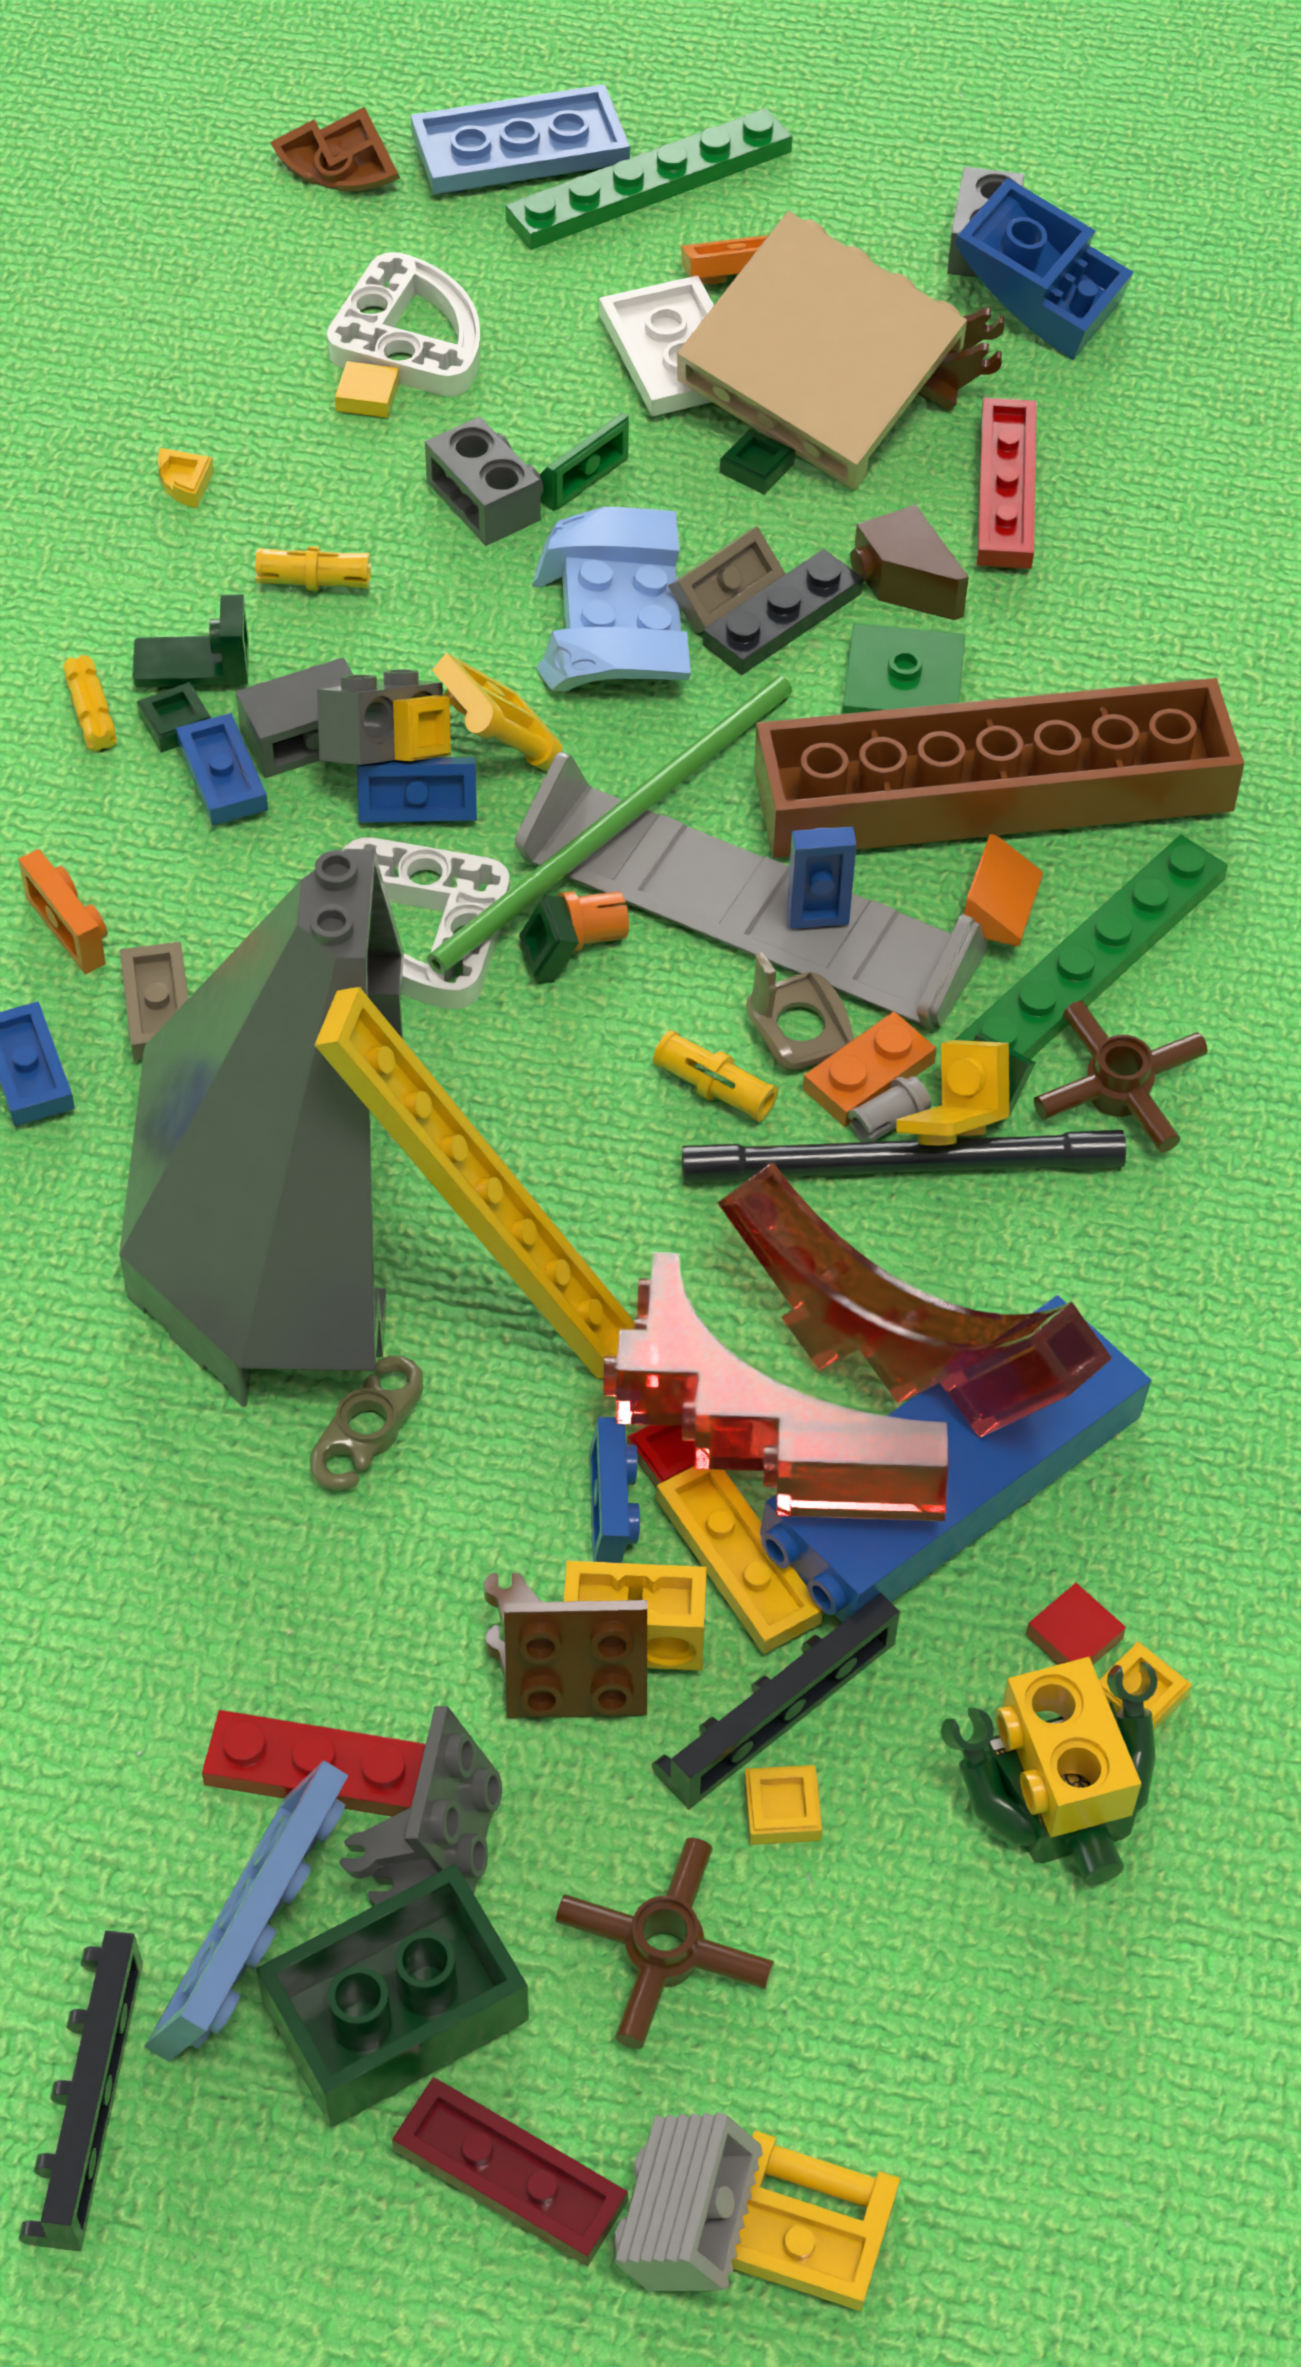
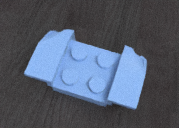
[532,507,691,692]

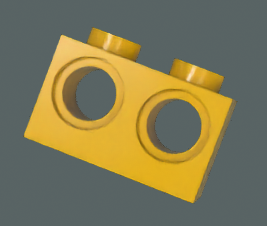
[564,1561,707,1671]
[995,1657,1141,1838]

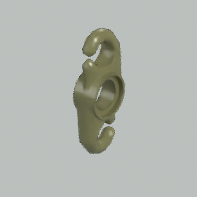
[310,1355,424,1491]

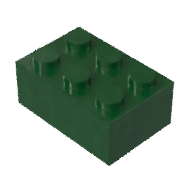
[256,1863,529,2128]

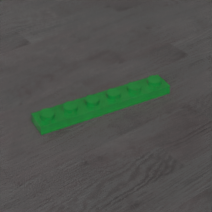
[505,108,792,250]
[955,834,1228,1060]

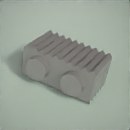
[614,2112,763,2291]

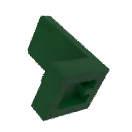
[132,594,249,687]

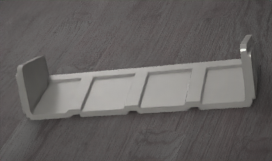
[515,752,987,1030]

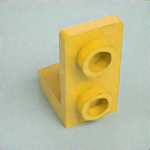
[896,1040,1009,1145]

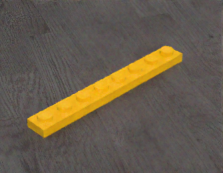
[314,987,636,1379]

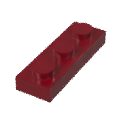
[392,2076,628,2267]

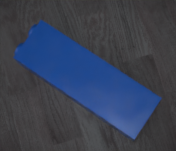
[760,1295,1152,1622]

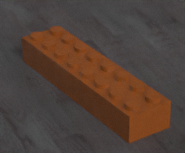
[754,678,1244,858]

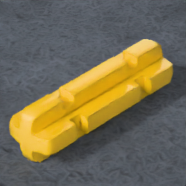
[63,654,117,752]

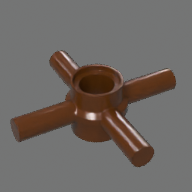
[1034,1001,1208,1153]
[556,1837,774,2049]

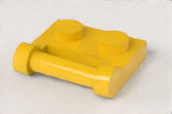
[432,652,563,771]
[731,2130,901,2312]

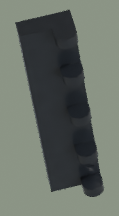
[652,1593,900,1810]
[19,1930,143,2252]

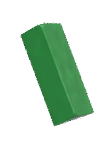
[540,412,629,511]

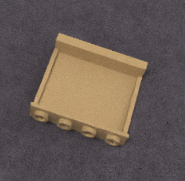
[677,211,967,491]

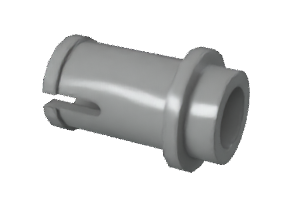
[848,1076,931,1142]

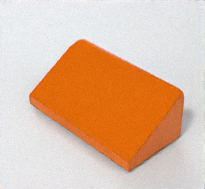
[964,834,1043,946]

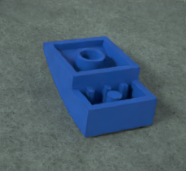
[955,177,1134,360]

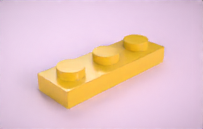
[656,1456,823,1654]

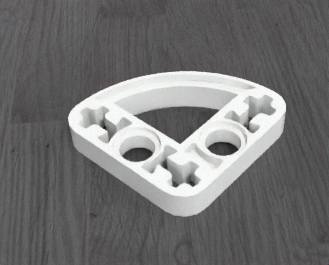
[327,252,481,396]
[342,837,510,1009]

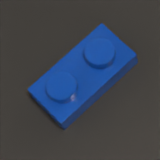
[176,713,268,826]
[357,757,477,822]
[787,827,857,929]
[0,1001,75,1126]
[589,1417,640,1563]

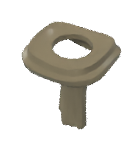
[746,952,854,1070]

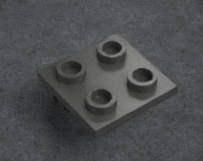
[339,1706,502,1905]

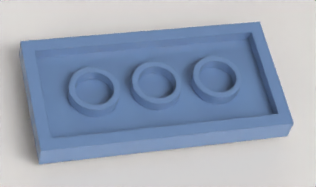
[410,84,630,195]
[144,1760,349,2062]

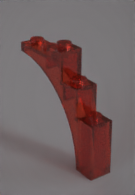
[717,1162,1113,1438]
[603,1252,949,1521]

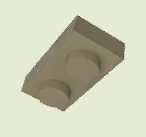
[667,526,786,634]
[120,942,189,1060]

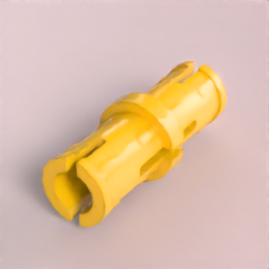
[255,546,371,591]
[653,1030,779,1122]

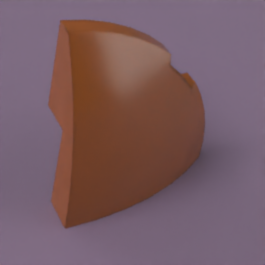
[270,107,400,191]

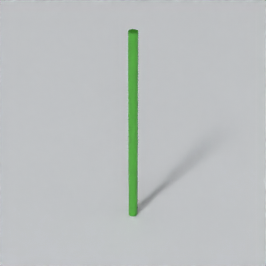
[427,676,792,975]

